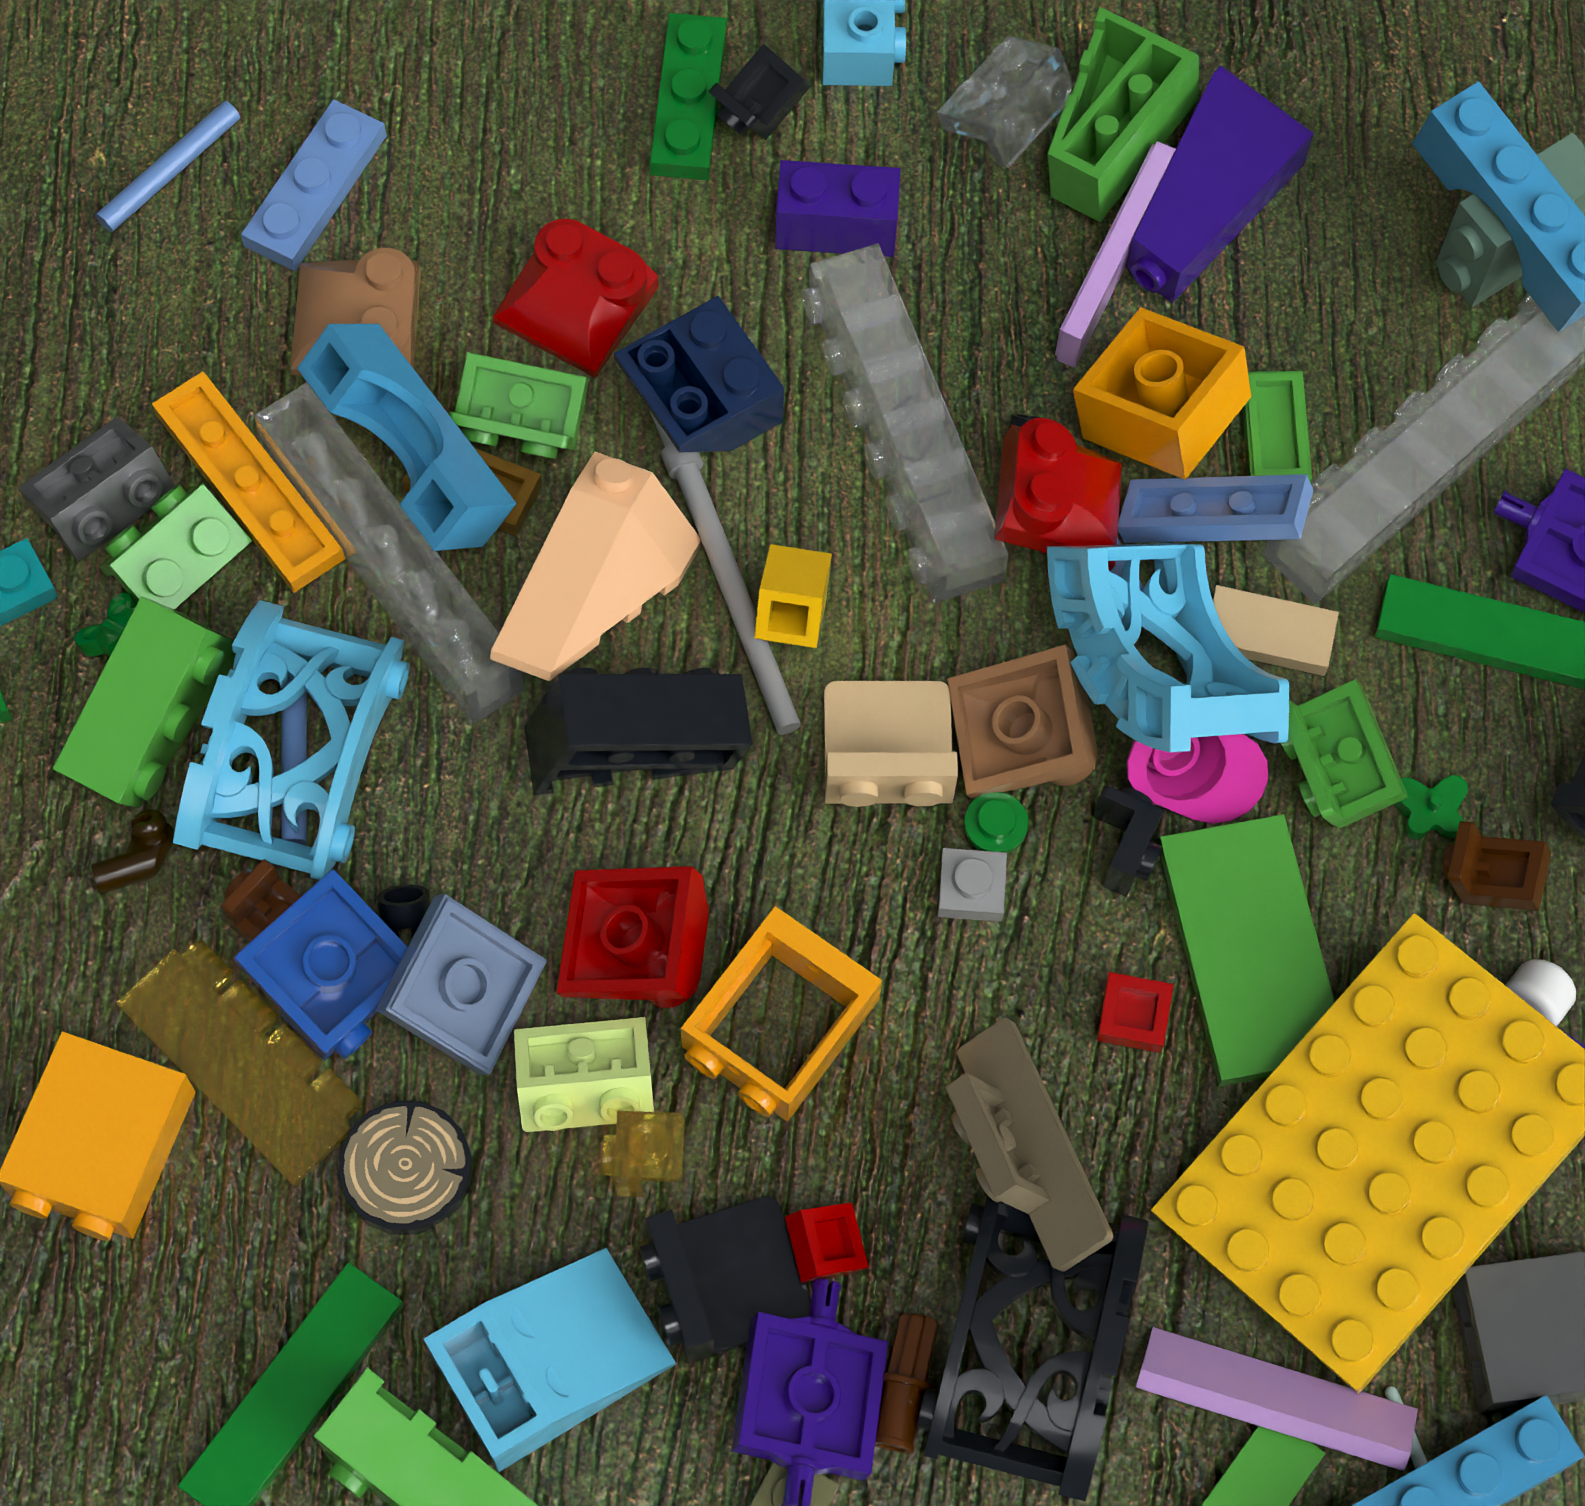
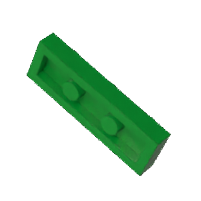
[650,13,727,181]

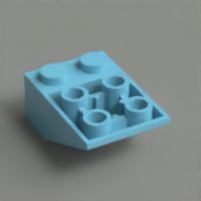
[424,1248,676,1473]

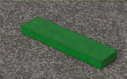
[1374,574,1585,690]
[178,1262,404,1506]

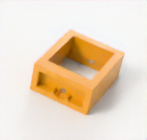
[681,906,882,1122]

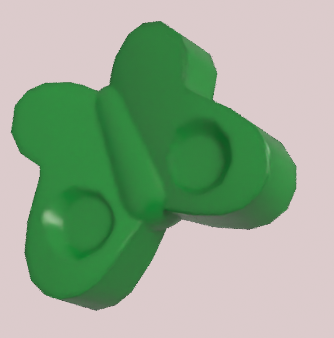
[74,593,137,658]
[1394,775,1468,840]

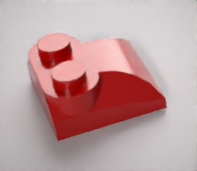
[493,219,659,378]
[994,418,1122,571]
[556,866,709,1008]

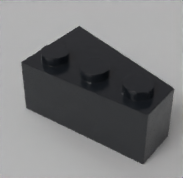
[524,667,753,796]

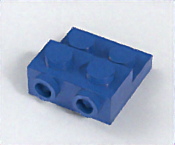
[234,869,408,1062]

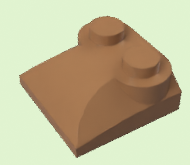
[290,248,421,375]
[947,644,1098,798]

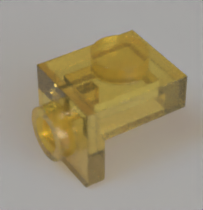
[602,1111,685,1197]

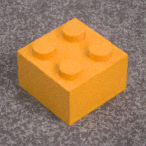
[1073,307,1251,480]

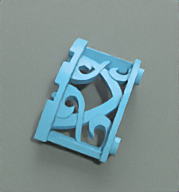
[1047,543,1289,753]
[173,600,410,880]

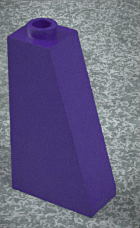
[1126,66,1314,303]

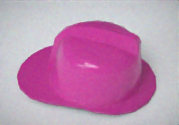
[1127,734,1268,824]

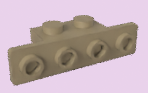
[945,1018,1113,1272]

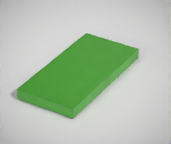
[1157,814,1335,1087]

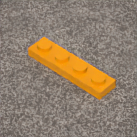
[152,371,345,593]

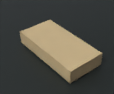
[1212,585,1339,676]

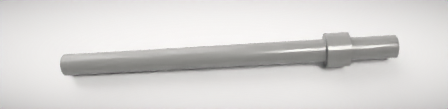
[650,411,801,735]

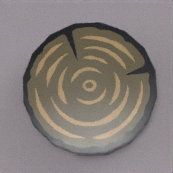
[338,1101,473,1235]

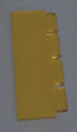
[116,940,363,1187]

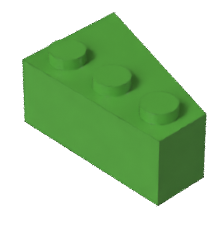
[1048,7,1199,222]
[53,596,235,808]
[314,1367,538,1506]

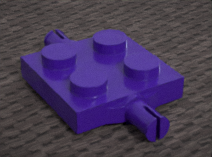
[1493,469,1585,613]
[731,1279,888,1506]

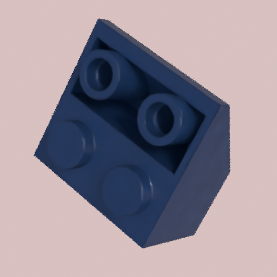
[614,296,784,453]

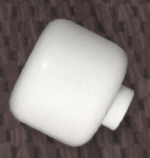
[1505,959,1576,1027]

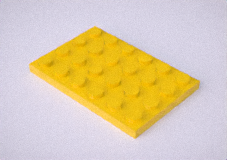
[1151,913,1585,1394]

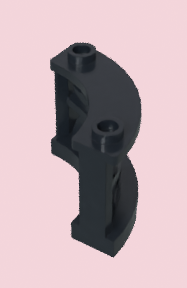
[916,1195,1149,1502]

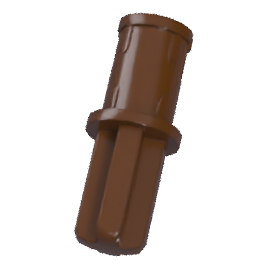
[875,1313,939,1454]

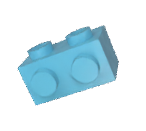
[823,0,906,86]

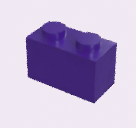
[775,160,901,257]

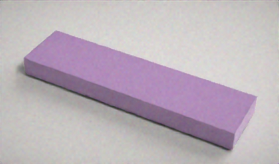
[1055,141,1176,368]
[1136,1327,1418,1471]

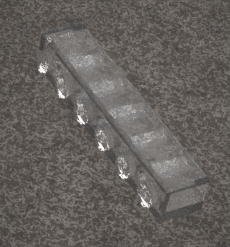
[802,243,1009,603]
[254,383,525,725]

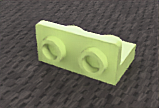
[514,1017,654,1132]

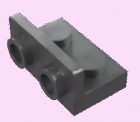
[18,416,175,560]

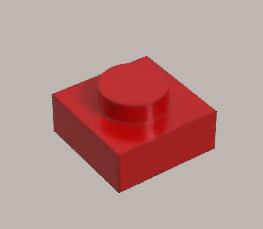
[1096,972,1174,1053]
[785,1202,869,1283]

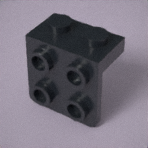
[638,1196,811,1364]

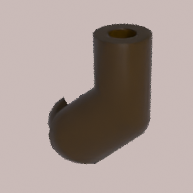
[91,809,173,895]

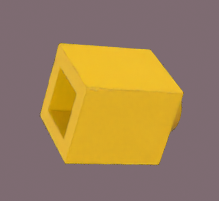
[754,544,832,648]

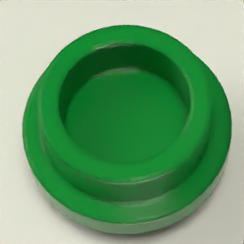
[964,792,1028,853]

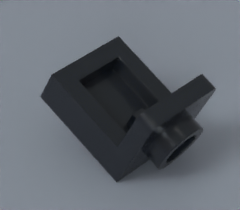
[708,44,812,140]
[1093,785,1164,897]

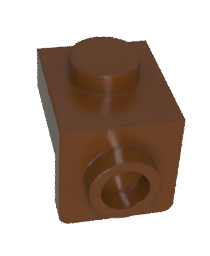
[1443,821,1551,911]
[221,859,302,943]

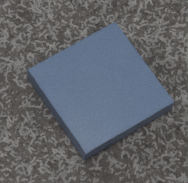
[376,894,547,1075]

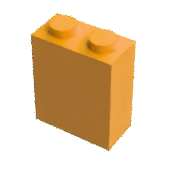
[0,1031,196,1241]

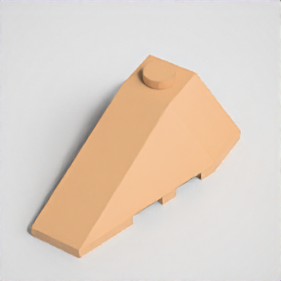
[490,452,701,681]

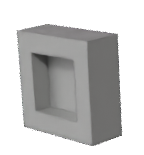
[938,848,1007,922]

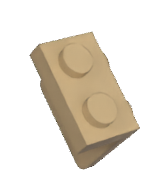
[824,681,958,807]

